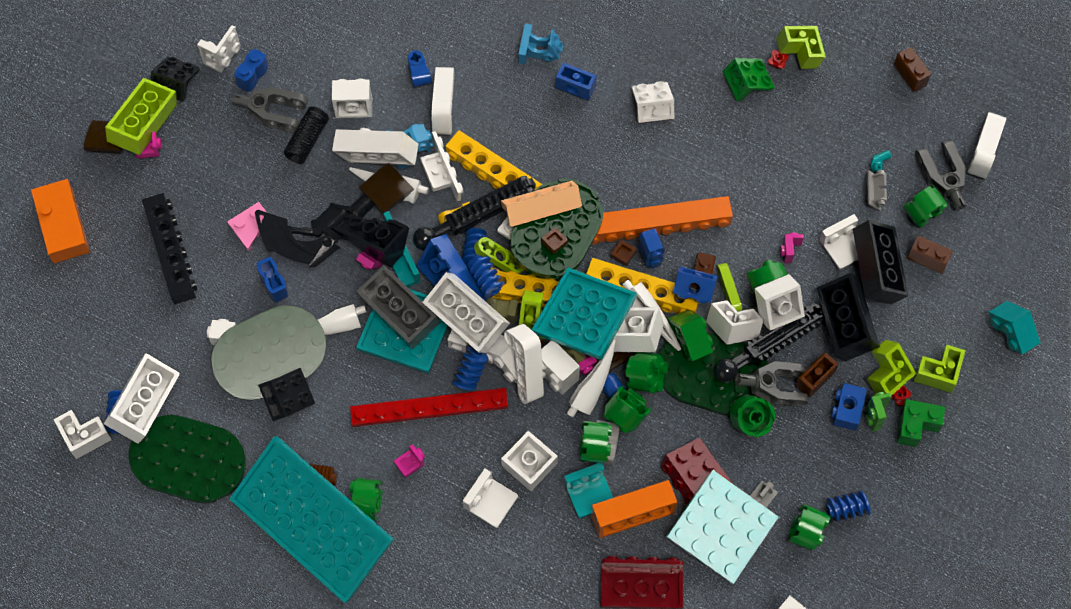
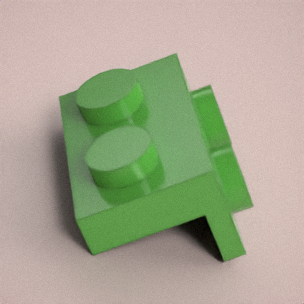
[865,392,892,432]

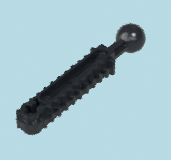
[412,176,536,251]
[713,303,826,383]

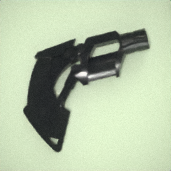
[255,194,375,267]

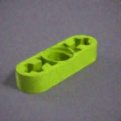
[474,237,524,274]
[716,263,742,312]

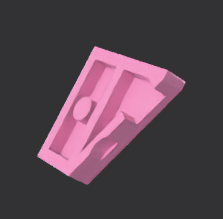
[227,202,266,251]

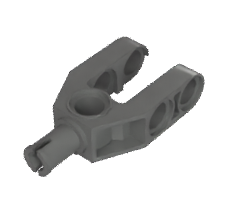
[232,87,308,133]
[915,140,967,211]
[735,361,808,406]

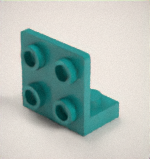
[564,463,613,518]

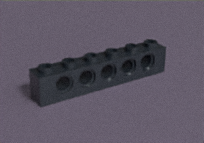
[142,193,198,305]

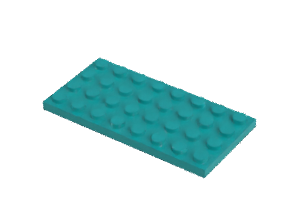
[230,436,395,603]

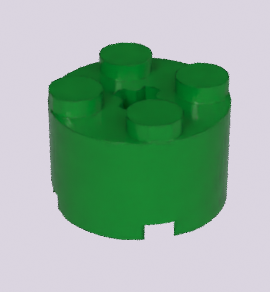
[903,185,948,228]
[747,260,788,297]
[626,352,668,393]
[604,386,651,433]
[730,395,776,437]
[579,421,612,463]
[350,478,383,521]
[788,504,830,551]

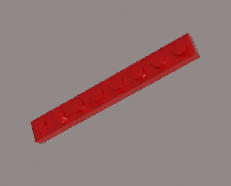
[350,388,508,427]

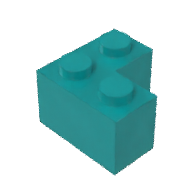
[989,301,1041,355]

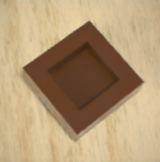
[541,227,568,254]
[611,240,637,266]

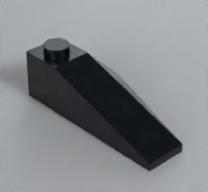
[330,214,409,267]

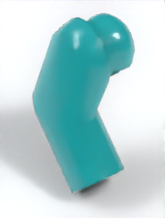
[870,150,891,173]

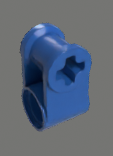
[408,50,432,88]

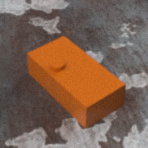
[31,179,90,264]
[591,480,677,539]

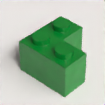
[668,310,713,361]
[897,399,945,447]

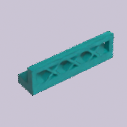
[383,211,421,288]

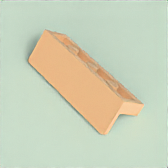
[501,181,582,227]

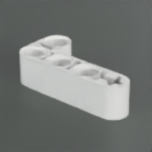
[432,67,454,135]
[968,112,1006,179]
[504,324,544,404]

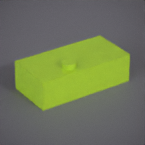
[105,78,177,155]

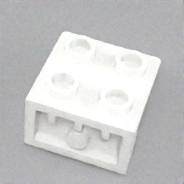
[197,25,240,73]
[632,82,675,123]
[819,214,858,270]
[463,469,518,528]

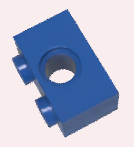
[555,62,597,101]
[673,266,718,303]
[831,383,867,431]

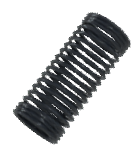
[283,106,329,164]

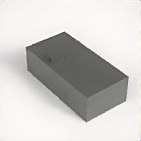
[356,265,440,349]

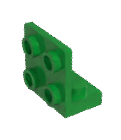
[723,58,775,101]

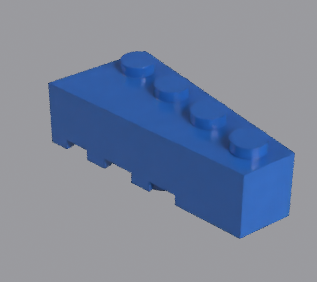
[416,234,487,302]

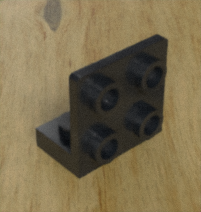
[150,57,200,101]
[258,368,315,421]

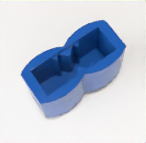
[234,49,268,92]
[638,228,665,268]
[257,257,288,302]

